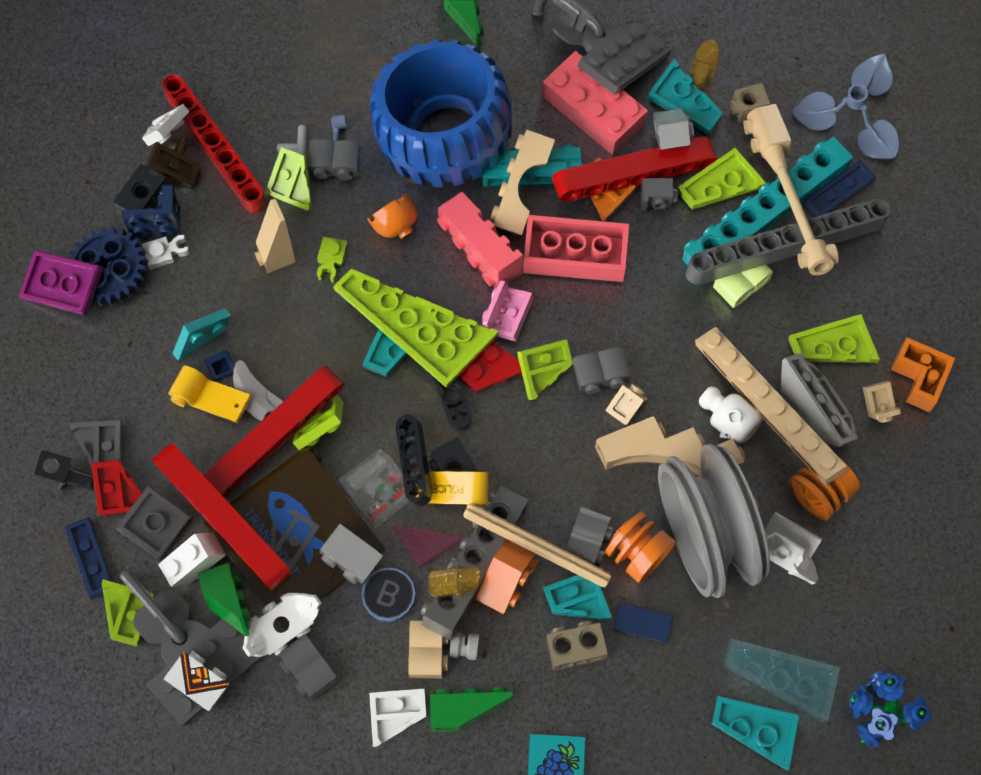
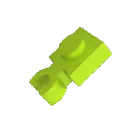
[317,237,348,282]

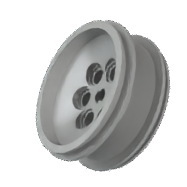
[658,444,770,598]

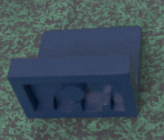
[121,185,181,238]

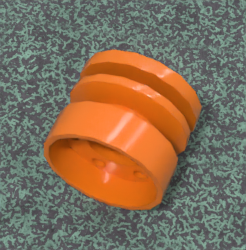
[788,458,860,521]
[605,511,676,583]

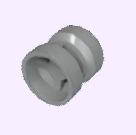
[449,631,480,661]

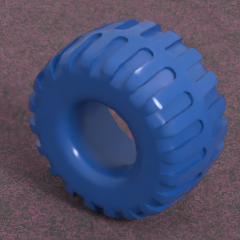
[370,39,513,187]

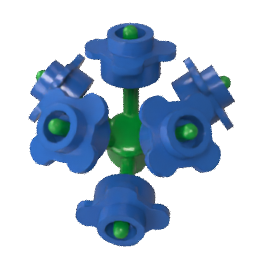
[849,670,932,748]

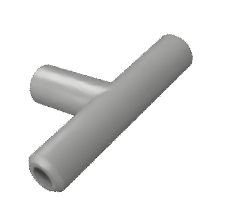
[277,125,308,157]

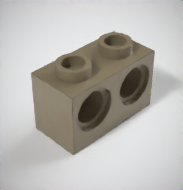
[546,621,608,671]

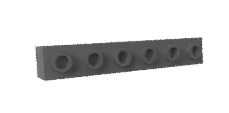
[420,486,529,640]

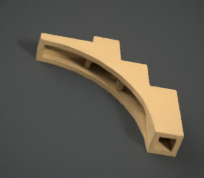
[595,416,759,509]

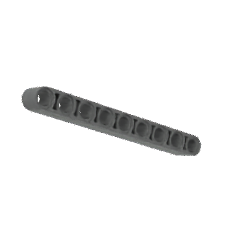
[685,199,891,285]

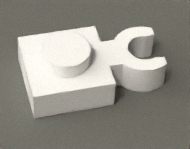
[142,235,190,270]

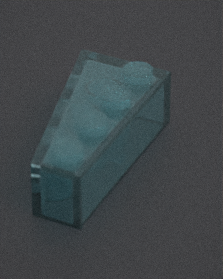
[723,639,840,722]

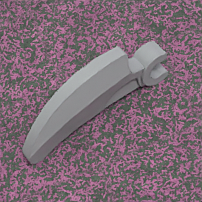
[233,360,284,422]

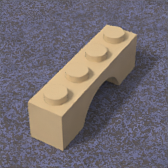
[490,130,555,236]

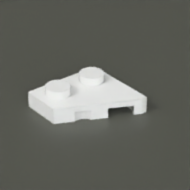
[142,104,189,146]
[369,688,426,747]

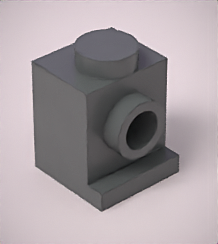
[641,178,678,212]

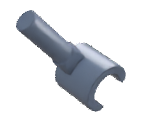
[331,115,346,141]

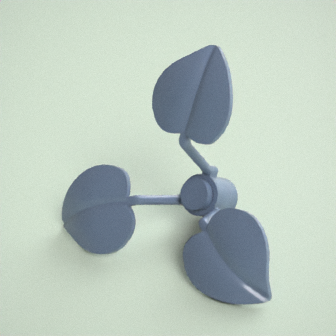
[792,54,899,159]

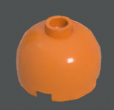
[367,192,418,239]

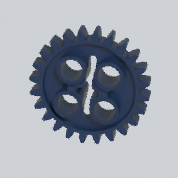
[69,226,149,307]

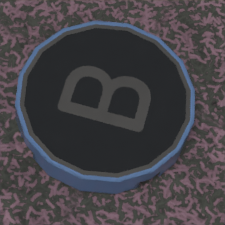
[362,568,415,622]

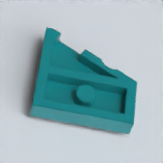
[173,308,231,361]
[543,575,612,621]

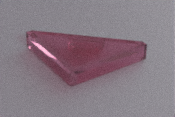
[392,525,460,568]

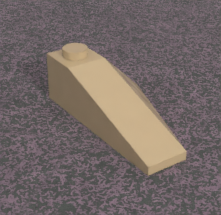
[254,198,296,273]

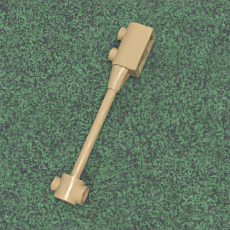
[743,104,838,275]

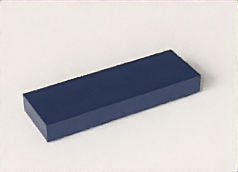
[803,160,876,217]
[64,517,114,600]

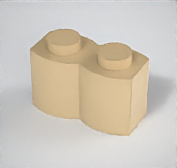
[409,621,449,679]

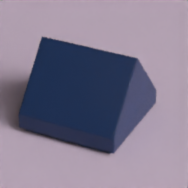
[204,349,235,381]

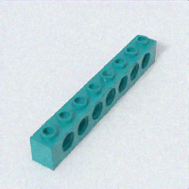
[682,136,853,270]

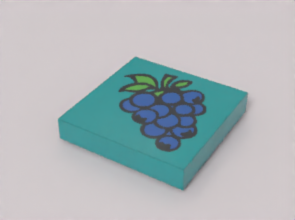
[528,734,585,775]

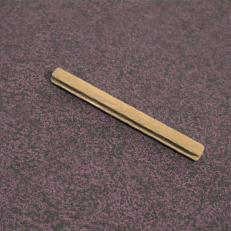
[463,503,611,587]

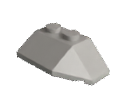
[780,353,858,447]

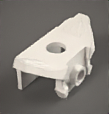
[764,512,822,585]
[243,593,322,657]

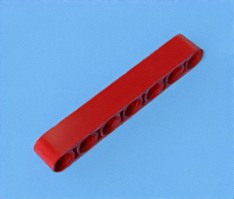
[162,74,266,213]
[552,136,718,202]
[203,365,345,498]
[151,442,292,591]

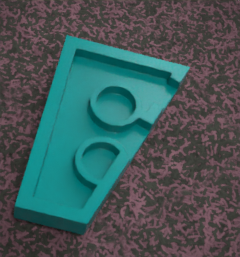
[647,59,723,135]
[363,329,407,377]
[712,696,799,771]

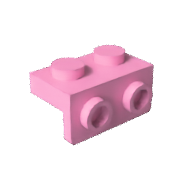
[482,280,534,342]

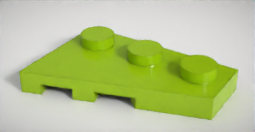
[677,148,766,210]
[788,314,880,363]

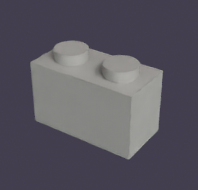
[653,109,694,149]
[319,524,383,584]

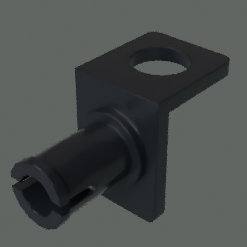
[34,450,93,490]

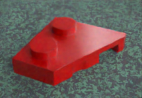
[458,341,522,393]
[91,459,142,516]

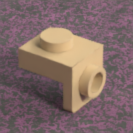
[863,381,901,422]

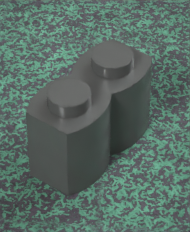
[308,139,361,180]
[572,347,630,394]
[565,507,614,566]
[278,635,338,700]

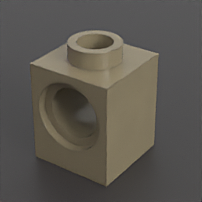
[730,83,770,123]

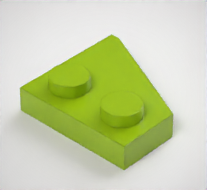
[265,147,312,211]
[517,339,573,400]
[293,395,344,450]
[102,579,153,647]

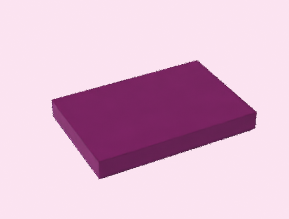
[19,250,103,316]

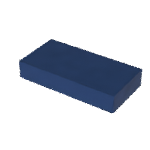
[613,603,673,644]

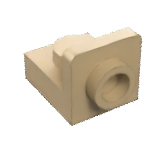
[605,383,647,425]

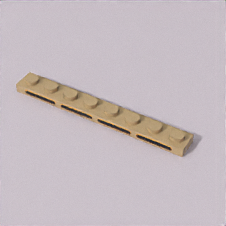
[695,327,847,485]

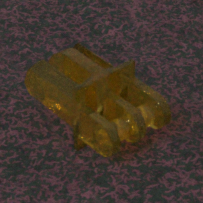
[690,40,720,90]
[428,563,480,599]

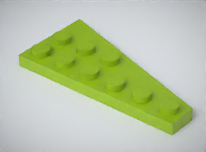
[334,269,499,388]

